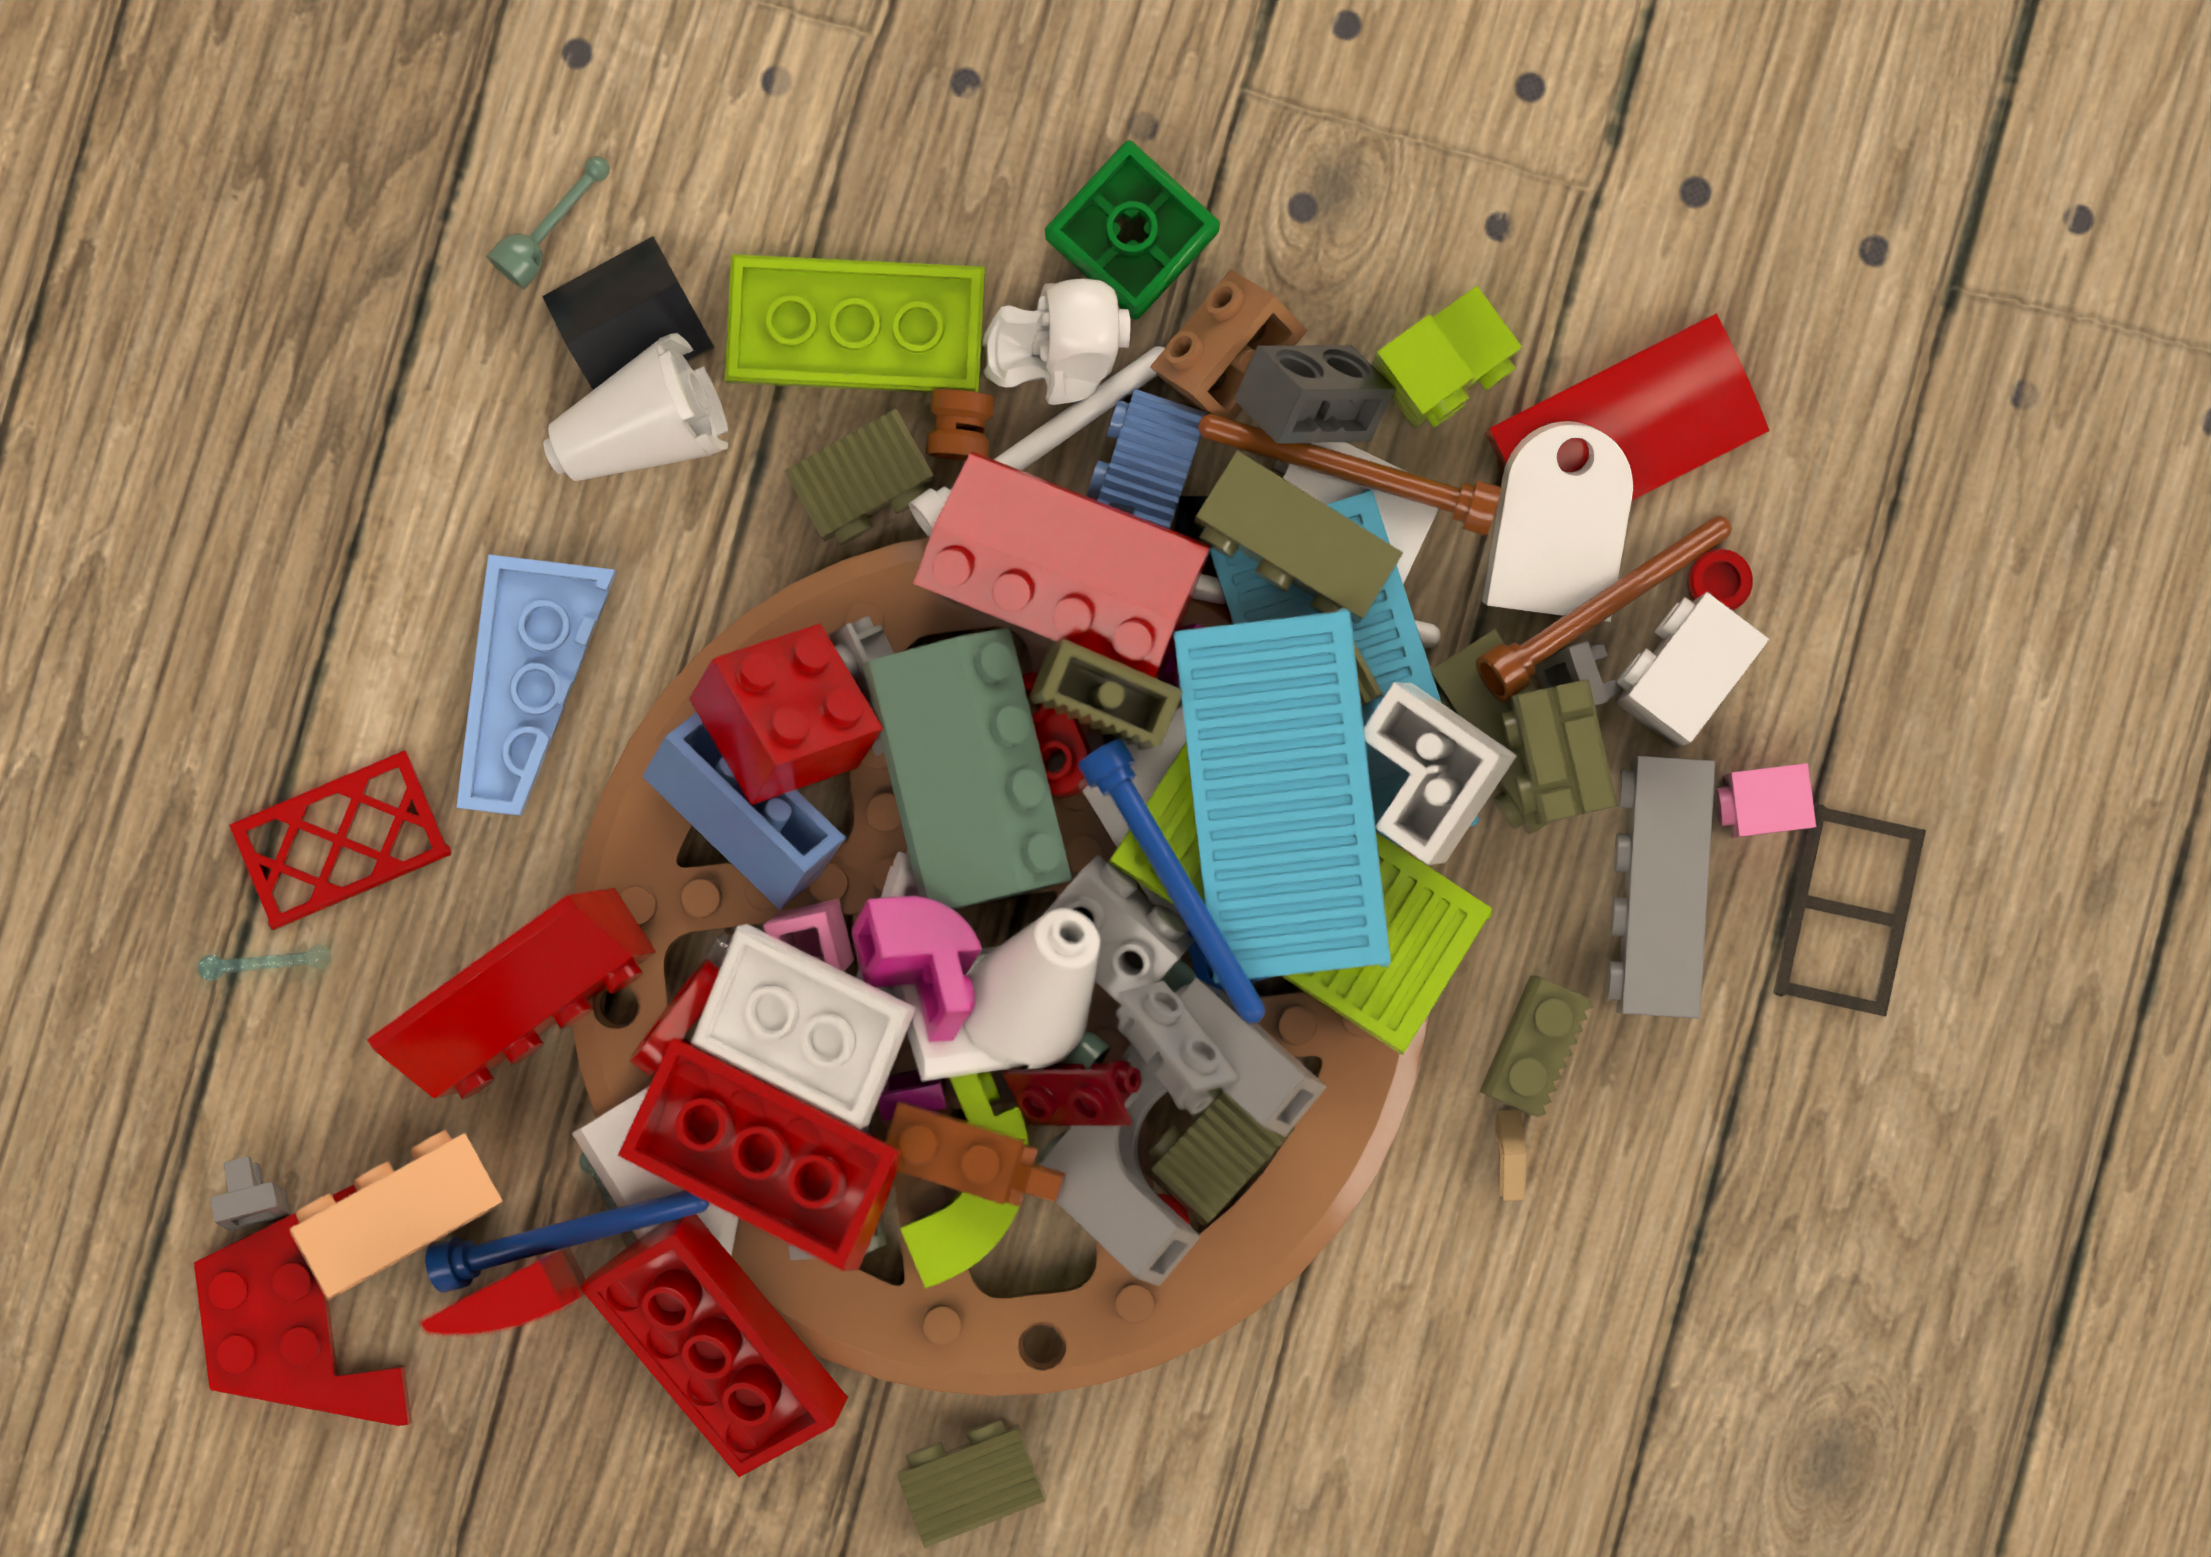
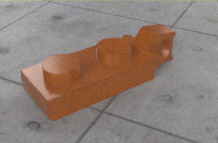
[885,1101,1066,1206]

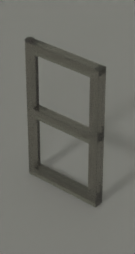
[1773,804,1926,1017]

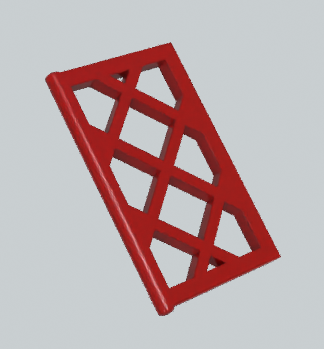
[229,750,452,930]

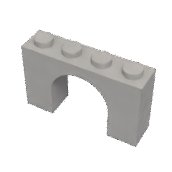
[1039,977,1327,1286]

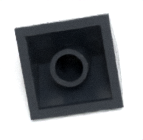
[542,236,715,390]

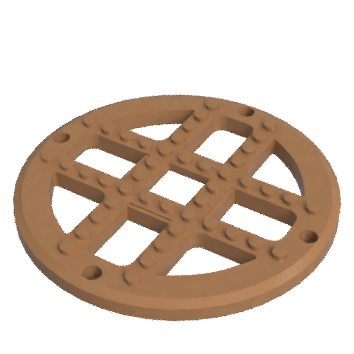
[572,537,1428,1396]

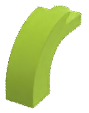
[899,1071,1028,1289]

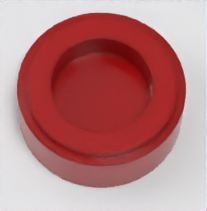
[1687,549,1753,611]

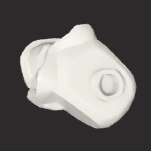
[982,279,1130,405]

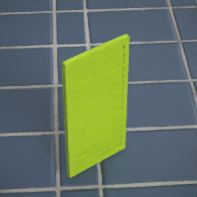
[1109,740,1493,1055]

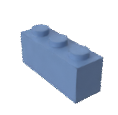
[642,712,846,910]

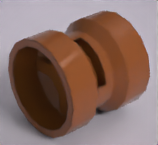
[926,389,995,461]

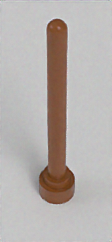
[1198,414,1502,536]
[1476,516,1732,701]

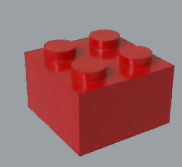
[689,623,883,805]

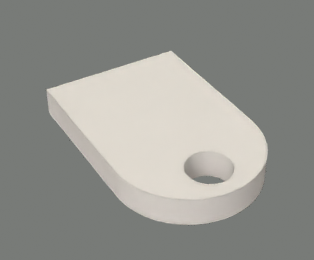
[1482,421,1633,622]

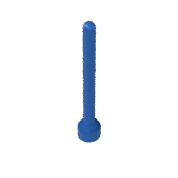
[1078,739,1265,1024]
[425,1190,710,1293]

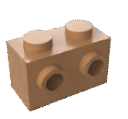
[1150,269,1308,420]

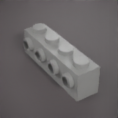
[1606,756,1715,1019]

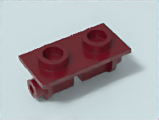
[1003,1060,1142,1126]

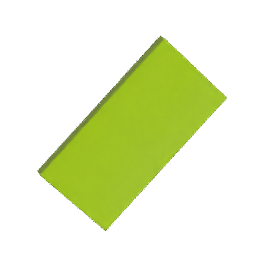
[725,254,985,393]

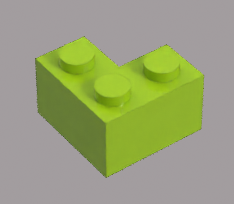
[1371,285,1522,429]

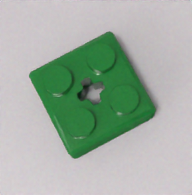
[1045,140,1220,320]

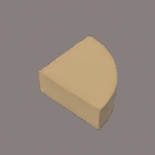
[1495,1110,1526,1201]

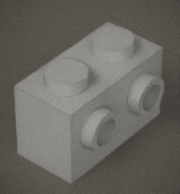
[1042,855,1195,1005]

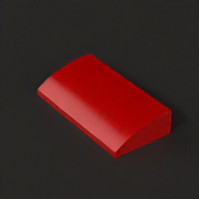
[1485,313,1770,501]
[617,1037,902,1271]
[580,1214,848,1477]
[419,1247,586,1336]

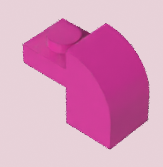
[851,896,982,1042]

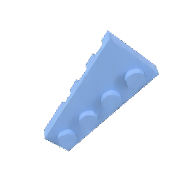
[456,554,617,816]

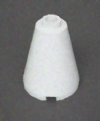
[543,333,729,481]
[964,909,1100,1069]

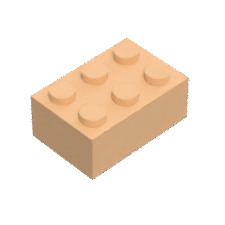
[290,1130,503,1301]

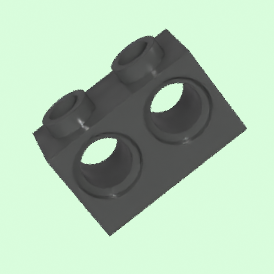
[1234,345,1396,444]

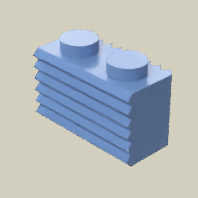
[1087,389,1208,529]

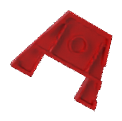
[194,1184,412,1426]

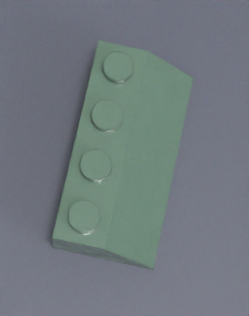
[862,628,1072,910]

